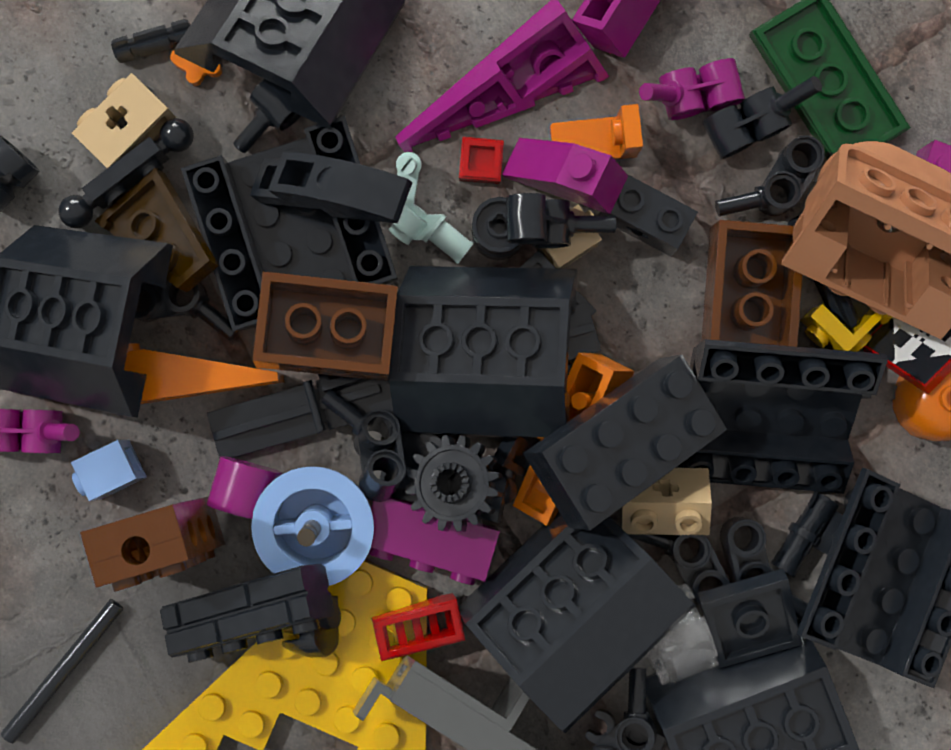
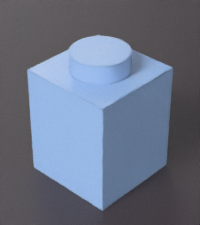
[71,440,147,501]

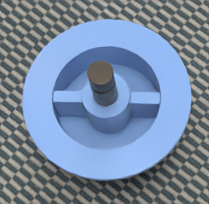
[251,466,374,586]

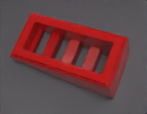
[371,593,465,662]

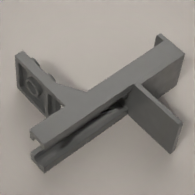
[353,655,539,750]

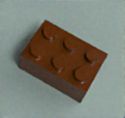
[701,220,803,347]
[253,272,398,381]

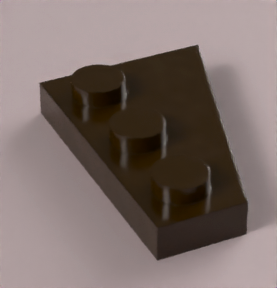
[95,168,219,292]

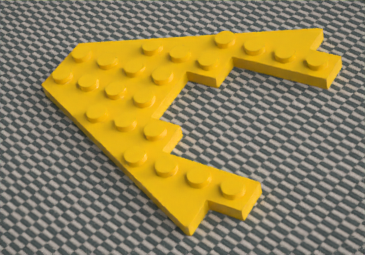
[142,560,428,750]

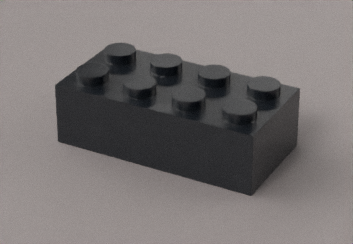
[523,354,727,530]

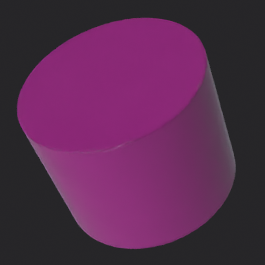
[207,456,283,519]

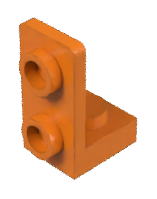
[550,104,643,160]

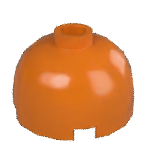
[893,372,951,441]

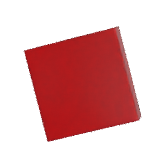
[459,137,504,184]

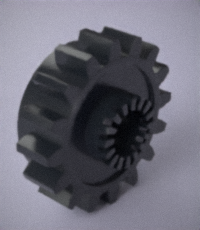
[405,435,503,532]

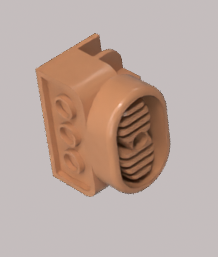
[781,141,951,340]

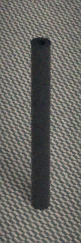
[0,599,123,743]

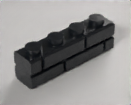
[160,564,335,663]

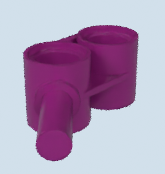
[639,58,745,121]
[0,409,80,453]

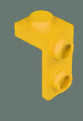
[800,304,893,352]

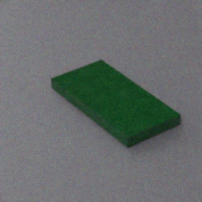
[749,0,911,160]

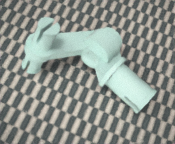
[389,152,474,264]

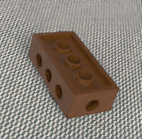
[80,496,225,592]

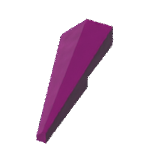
[395,0,609,153]

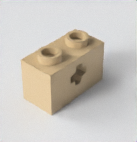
[72,73,177,168]
[622,468,712,535]

